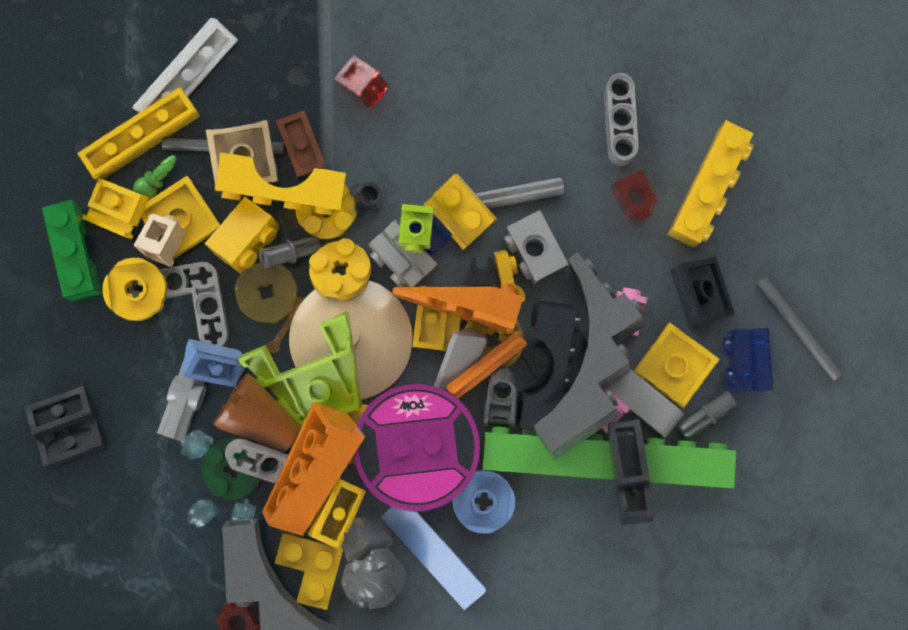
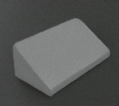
[434,327,487,390]

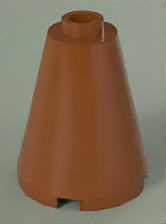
[213,373,302,453]

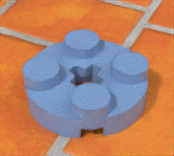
[453,470,515,533]

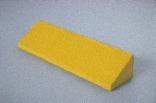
[77,87,200,181]

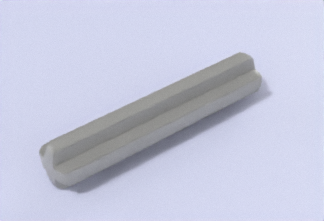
[476,178,564,209]

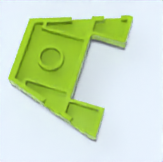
[238,311,362,426]

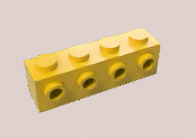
[667,120,754,248]

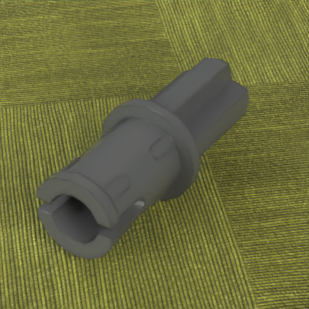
[259,236,321,269]
[678,391,738,439]

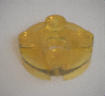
[235,262,298,323]

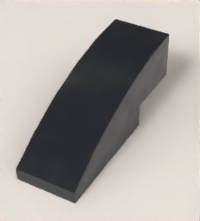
[607,420,655,526]

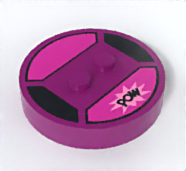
[353,384,480,512]

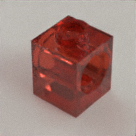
[611,169,658,221]
[215,603,261,630]

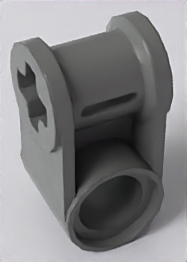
[483,366,516,429]

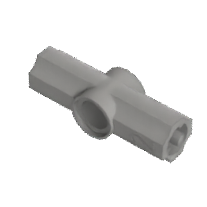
[157,361,207,442]

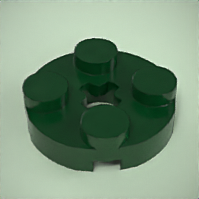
[202,437,265,500]

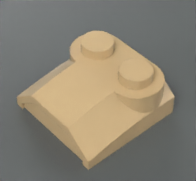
[206,120,279,192]

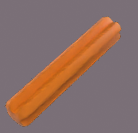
[446,332,527,400]

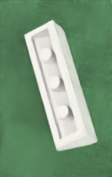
[132,18,238,113]

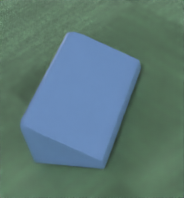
[182,339,245,387]

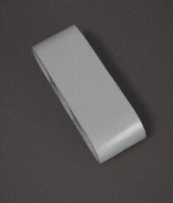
[604,73,639,166]
[604,369,684,439]

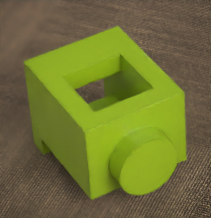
[398,204,434,253]

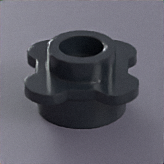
[350,182,383,214]

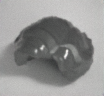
[341,547,406,609]

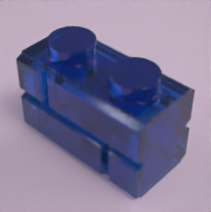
[722,328,773,393]

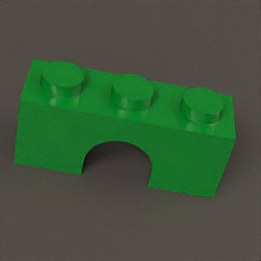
[42,200,102,301]

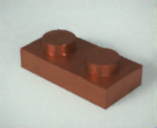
[276,110,327,179]

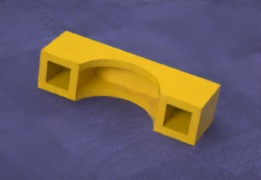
[215,152,346,216]

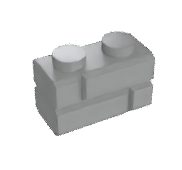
[369,220,438,287]

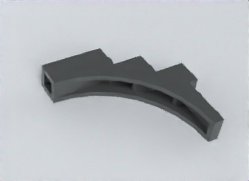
[534,253,644,460]
[222,519,344,630]

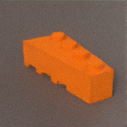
[262,402,365,536]

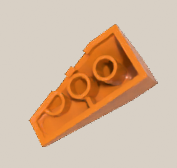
[392,285,524,335]

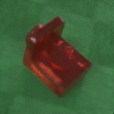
[334,56,389,109]

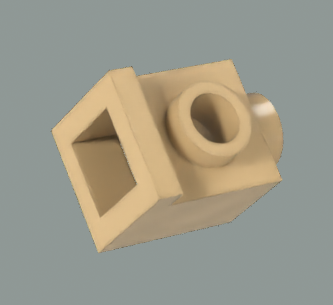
[134,213,186,267]

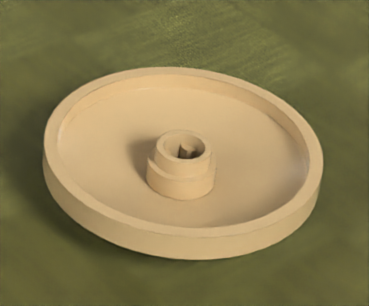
[289,280,413,400]

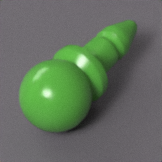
[133,155,177,201]

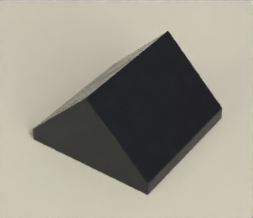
[671,257,735,329]

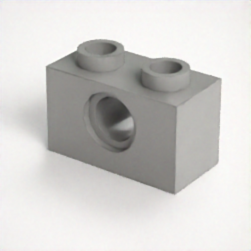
[504,210,569,285]

